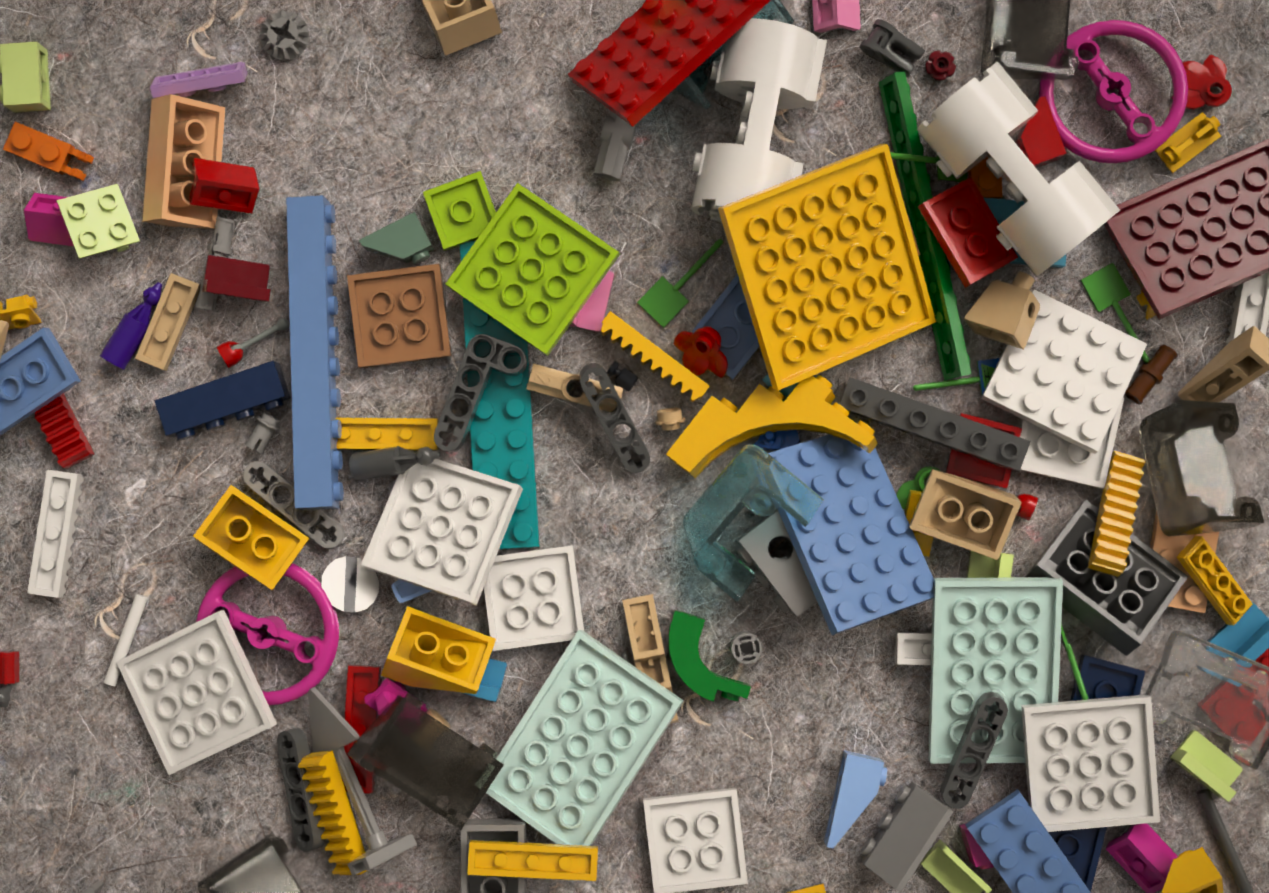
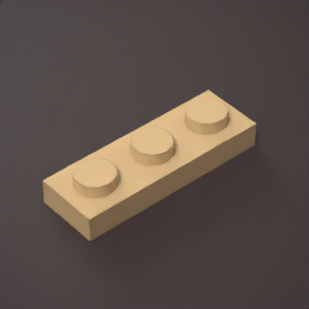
[135,273,201,371]

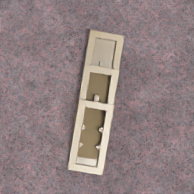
[622,594,679,724]

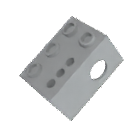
[735,510,817,617]

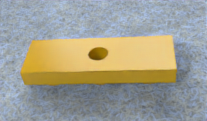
[1176,536,1253,626]

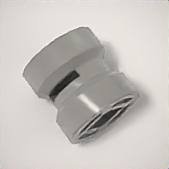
[730,631,763,664]

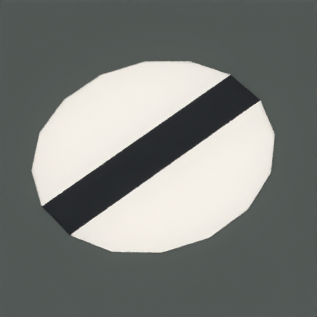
[321,556,379,613]

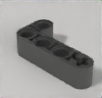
[434,334,527,452]

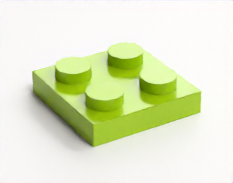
[423,171,496,251]

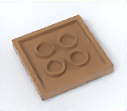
[347,264,452,368]

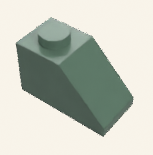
[359,212,435,264]

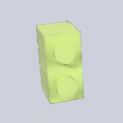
[0,42,51,113]

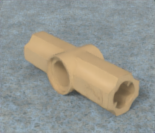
[526,363,623,412]

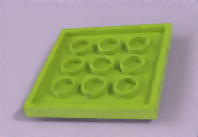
[445,183,620,356]

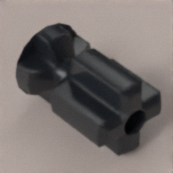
[607,360,639,391]

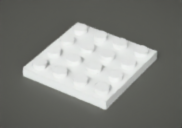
[981,290,1147,454]
[361,452,523,606]
[116,610,277,775]
[1021,694,1160,832]

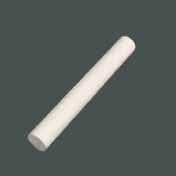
[104,594,148,686]

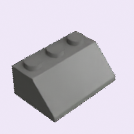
[860,781,954,893]

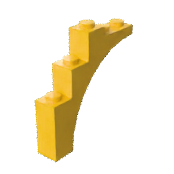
[666,374,878,479]

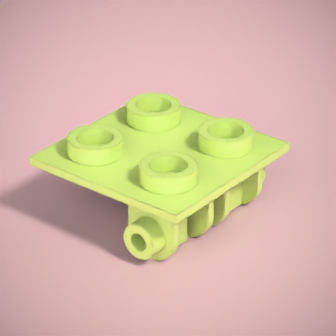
[57,184,140,259]

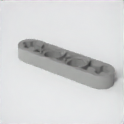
[243,461,345,548]

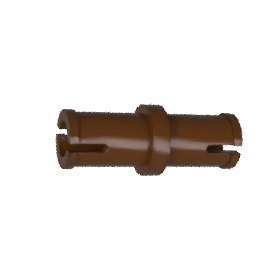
[1125,344,1178,405]

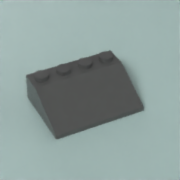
[1025,500,1189,656]

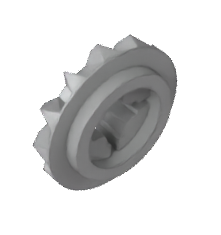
[259,10,309,60]

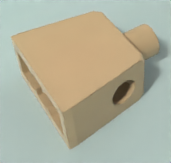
[964,271,1040,350]

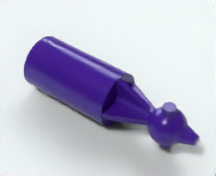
[99,282,162,370]

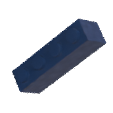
[154,361,291,441]

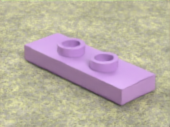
[150,62,247,98]

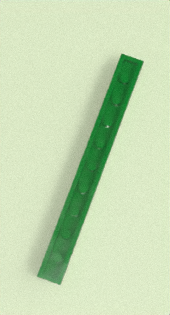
[878,71,972,381]

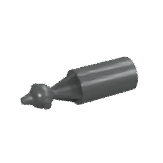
[349,446,440,481]

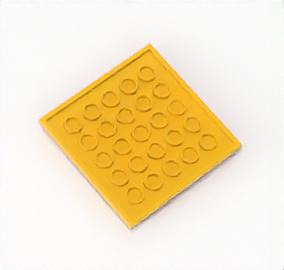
[718,144,936,391]

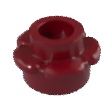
[925,50,956,81]

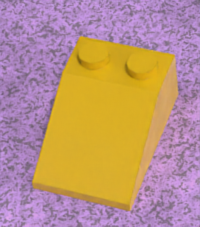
[193,485,310,591]
[381,606,496,694]

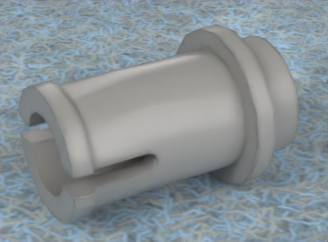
[245,412,280,454]

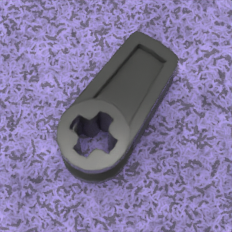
[860,19,925,77]

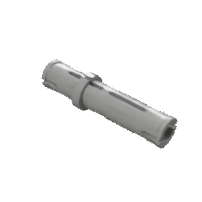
[195,217,237,312]

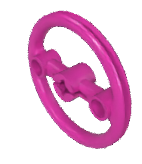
[1039,20,1188,163]
[196,563,339,706]

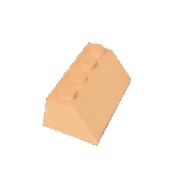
[142,94,225,229]

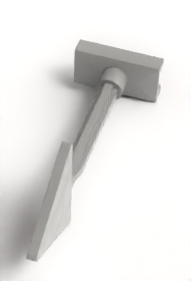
[308,687,417,876]

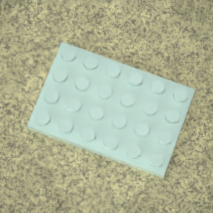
[928,577,1063,764]
[478,630,684,846]

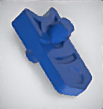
[753,430,800,451]

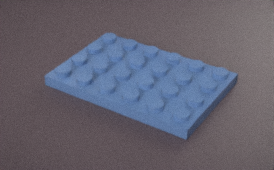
[756,434,934,636]

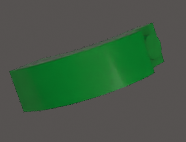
[668,609,751,702]

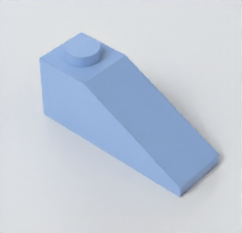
[824,750,887,849]

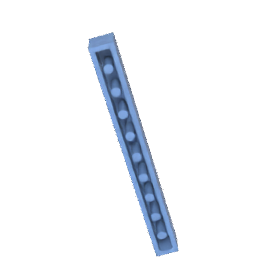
[286,195,344,510]

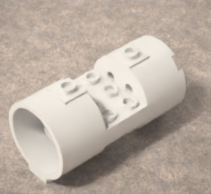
[691,18,827,223]
[917,61,1120,276]

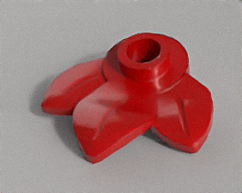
[1172,55,1232,110]
[673,326,728,378]

